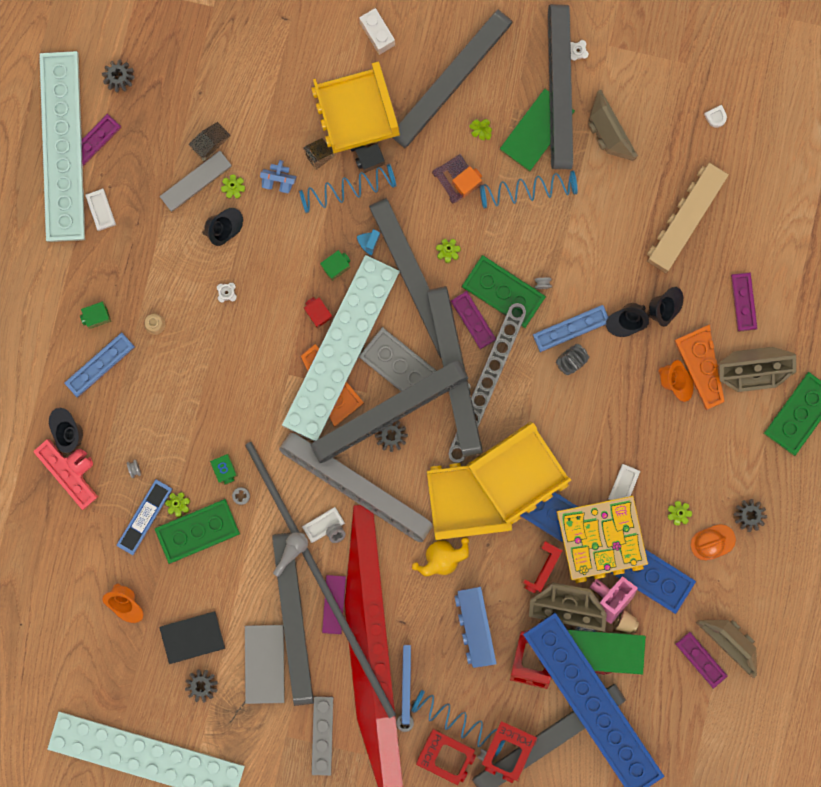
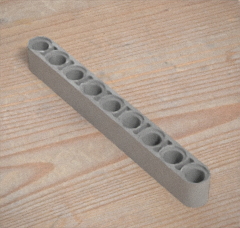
[448,303,526,463]
[279,433,433,542]

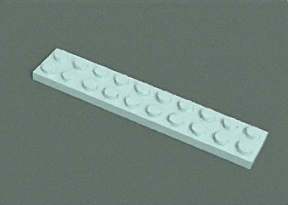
[39,51,85,242]
[282,255,400,441]
[47,711,245,787]

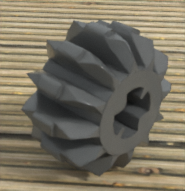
[102,60,135,93]
[556,344,590,375]
[375,421,408,452]
[733,499,767,532]
[185,669,218,703]

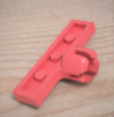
[33,439,98,510]

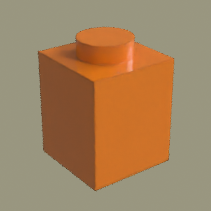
[452,166,482,198]

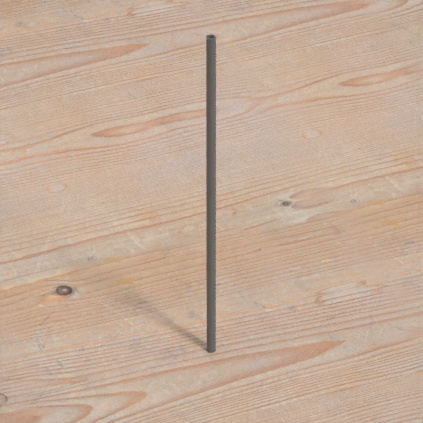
[245,442,396,718]

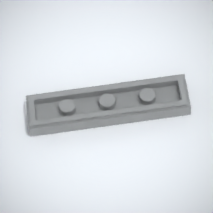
[160,151,232,212]

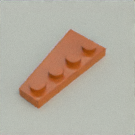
[674,324,725,410]
[300,344,364,428]

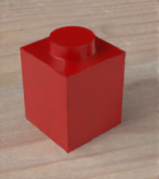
[304,297,333,329]

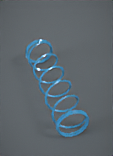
[299,164,397,214]
[480,170,578,209]
[411,690,505,756]

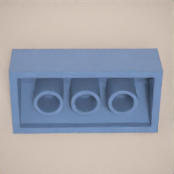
[454,586,497,668]

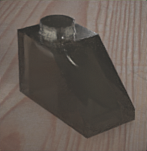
[188,122,231,162]
[303,138,334,170]

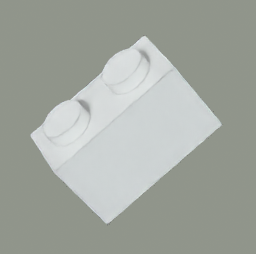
[359,8,395,55]

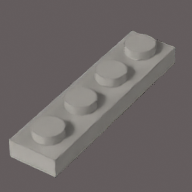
[312,696,334,776]

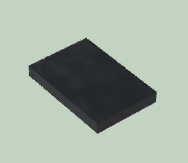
[159,611,226,664]

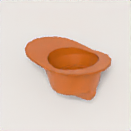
[658,360,694,402]
[691,524,736,561]
[102,583,144,623]

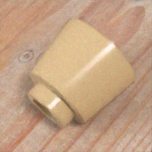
[144,314,166,335]
[614,610,639,634]

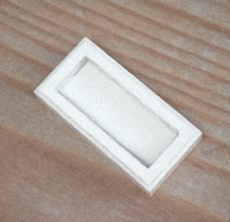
[85,189,116,231]
[608,464,640,500]
[302,507,345,543]

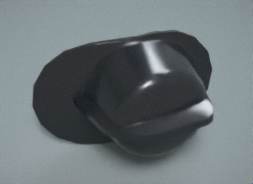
[202,208,243,246]
[646,287,684,327]
[606,303,649,337]
[49,408,83,453]

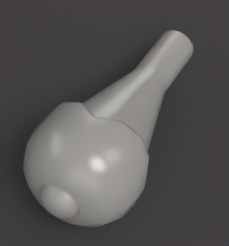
[273,532,308,577]

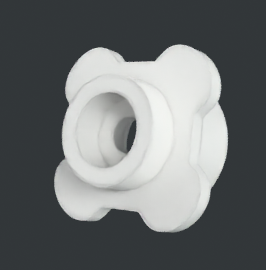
[571,40,589,61]
[217,283,237,303]

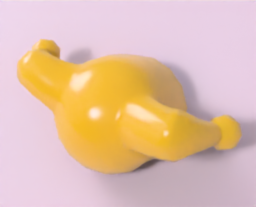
[412,537,469,577]

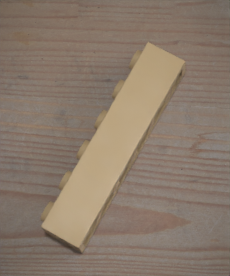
[647,163,729,273]

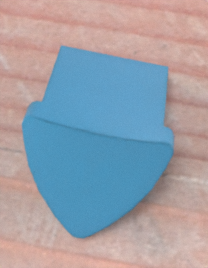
[357,229,380,255]

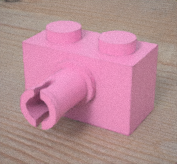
[590,576,638,624]

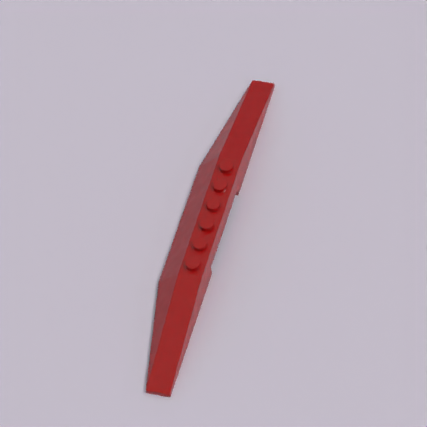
[345,505,403,787]

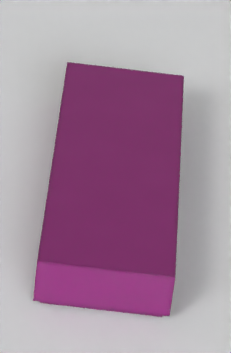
[82,114,122,166]
[731,272,758,332]
[450,291,496,350]
[322,575,346,634]
[675,632,728,689]

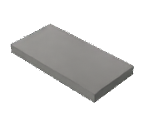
[359,327,436,392]
[245,625,285,704]

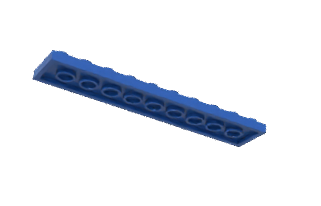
[520,492,696,614]
[523,613,665,787]

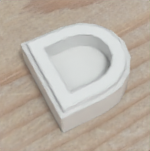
[704,105,727,128]

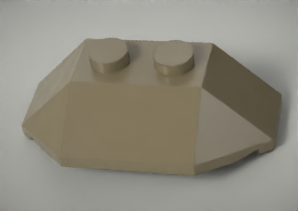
[588,90,638,161]
[719,347,796,392]
[529,582,607,632]
[696,620,757,678]

